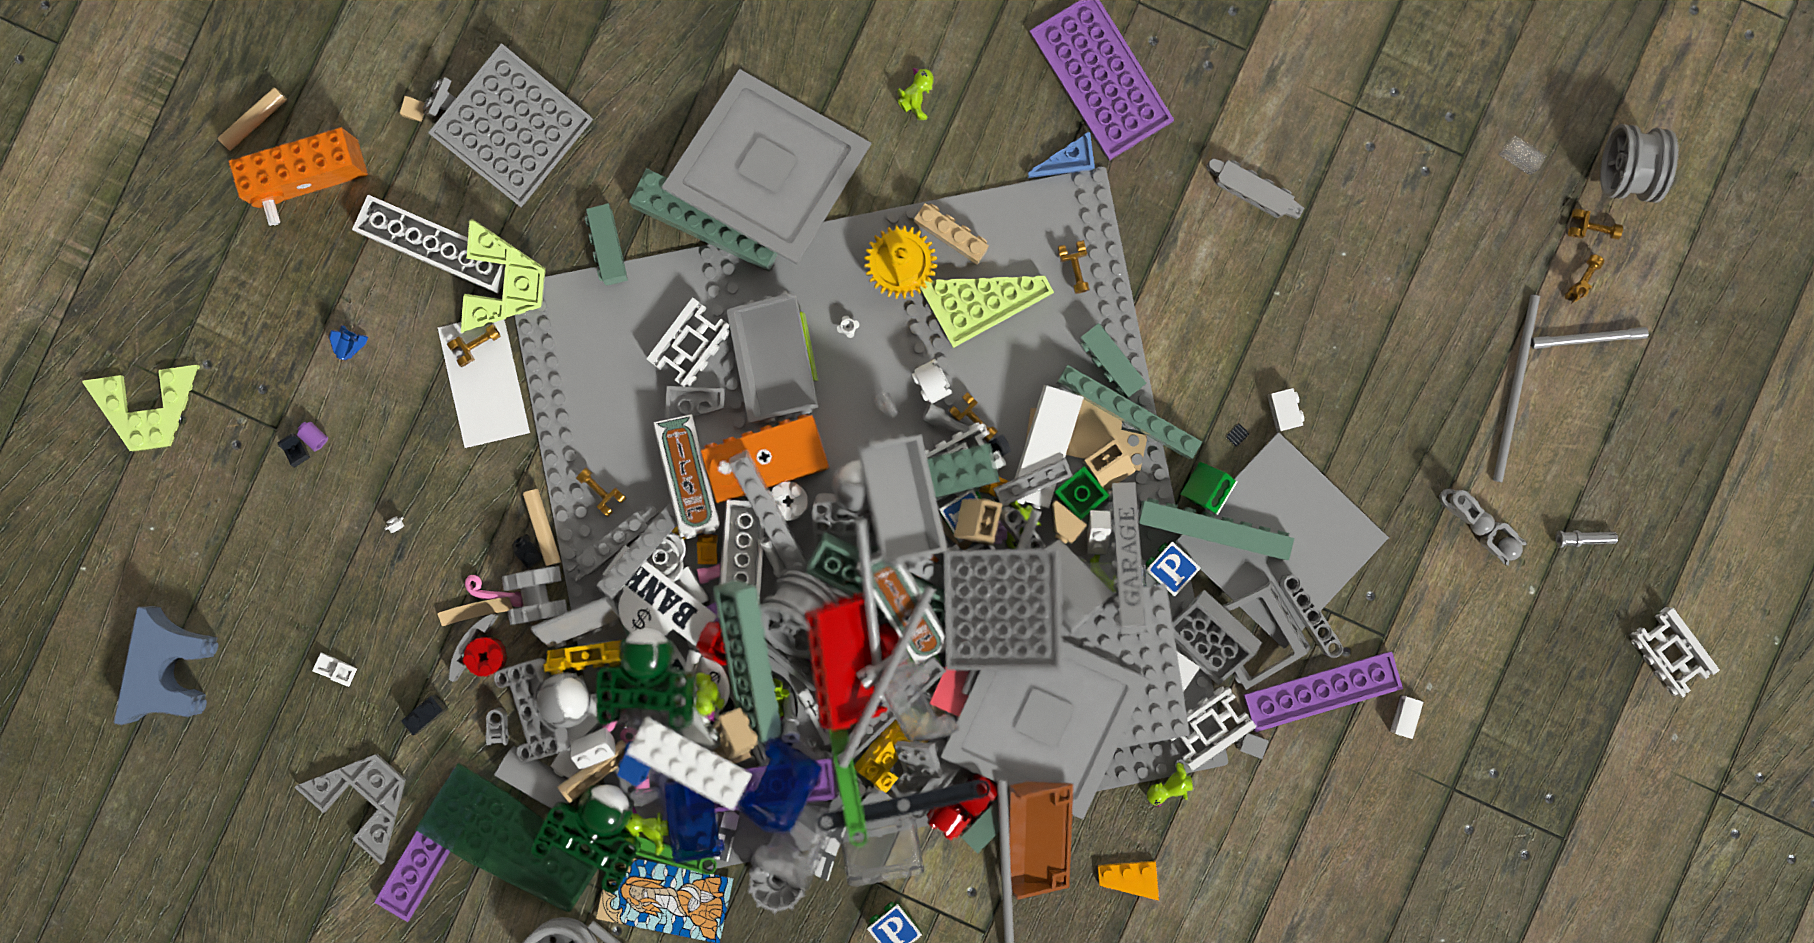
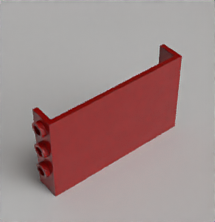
[805,593,888,730]

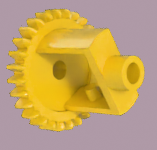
[864,225,937,299]

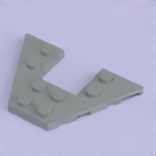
[295,754,406,864]

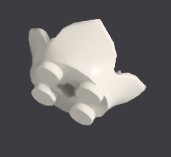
[639,533,686,582]

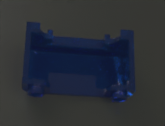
[736,737,822,834]
[663,780,725,863]

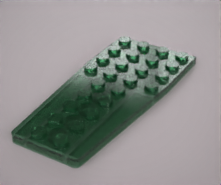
[415,762,599,912]

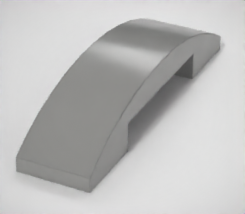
[449,613,499,682]

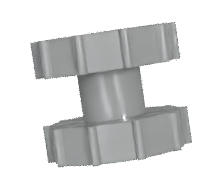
[502,566,567,625]
[748,840,807,914]

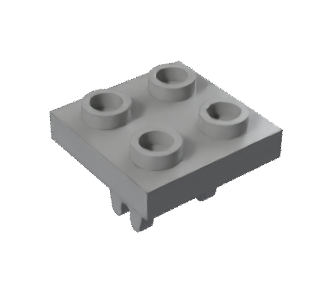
[423,77,456,118]
[895,741,943,778]

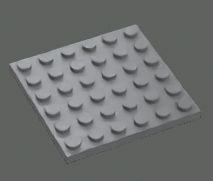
[428,43,593,208]
[944,549,1063,670]

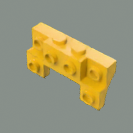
[544,640,621,675]
[854,710,935,793]

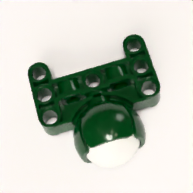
[596,629,695,730]
[531,785,640,893]

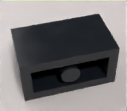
[401,694,449,736]

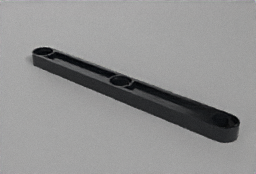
[817,780,990,831]

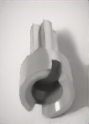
[922,403,974,439]
[856,650,910,690]

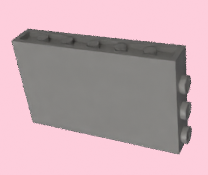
[727,291,818,423]
[857,434,947,567]

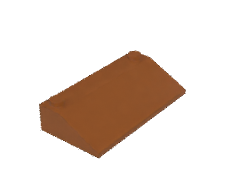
[1009,781,1073,900]

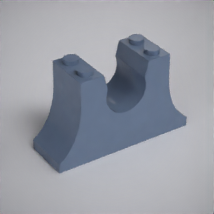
[114,606,218,725]

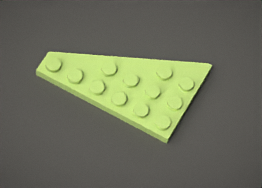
[920,276,1054,348]

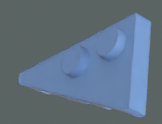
[1028,132,1095,178]

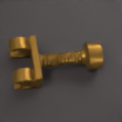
[1568,209,1623,240]
[1058,240,1090,294]
[1565,254,1605,304]
[447,324,501,367]
[948,392,998,442]
[576,467,627,517]

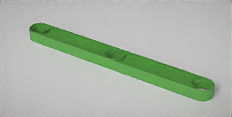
[829,728,867,847]
[551,813,717,875]

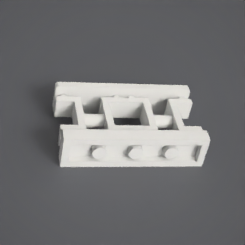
[647,297,731,387]
[925,422,1007,501]
[1629,607,1720,698]
[1170,686,1256,771]

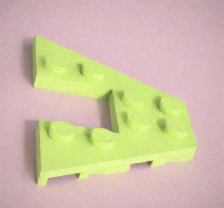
[461,219,546,333]
[82,365,200,451]

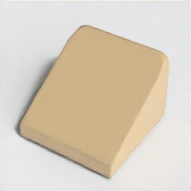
[400,96,425,122]

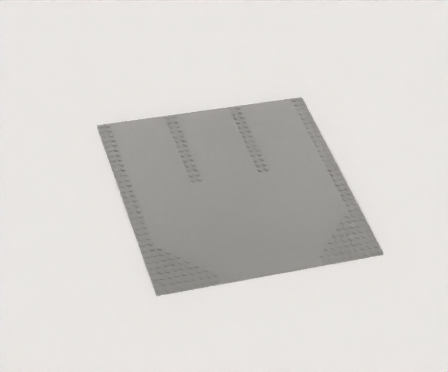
[515,167,1228,870]

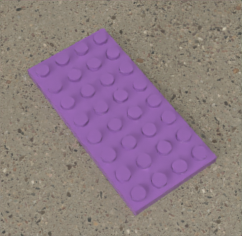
[1029,0,1174,161]

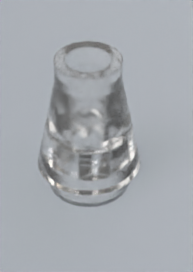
[873,390,899,419]
[632,787,661,807]

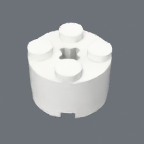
[912,359,953,403]
[771,482,809,521]

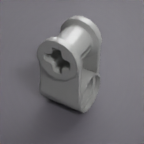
[486,707,509,745]

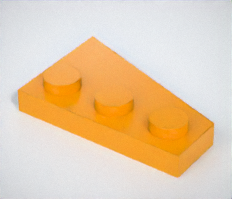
[1097,861,1159,901]

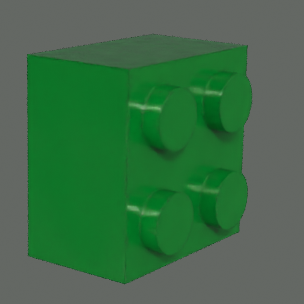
[1054,466,1110,520]

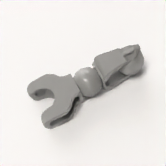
[1439,489,1527,566]

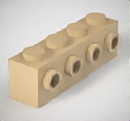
[914,203,989,265]

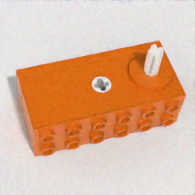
[229,127,368,226]
[700,414,830,504]

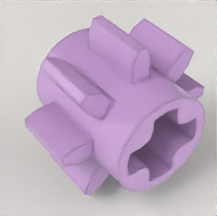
[993,521,1007,544]

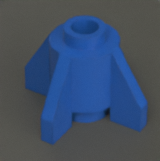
[329,325,368,360]

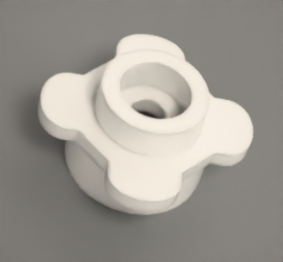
[837,315,859,338]
[384,516,404,533]

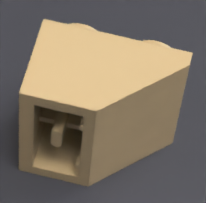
[1082,438,1136,491]
[954,499,1002,546]

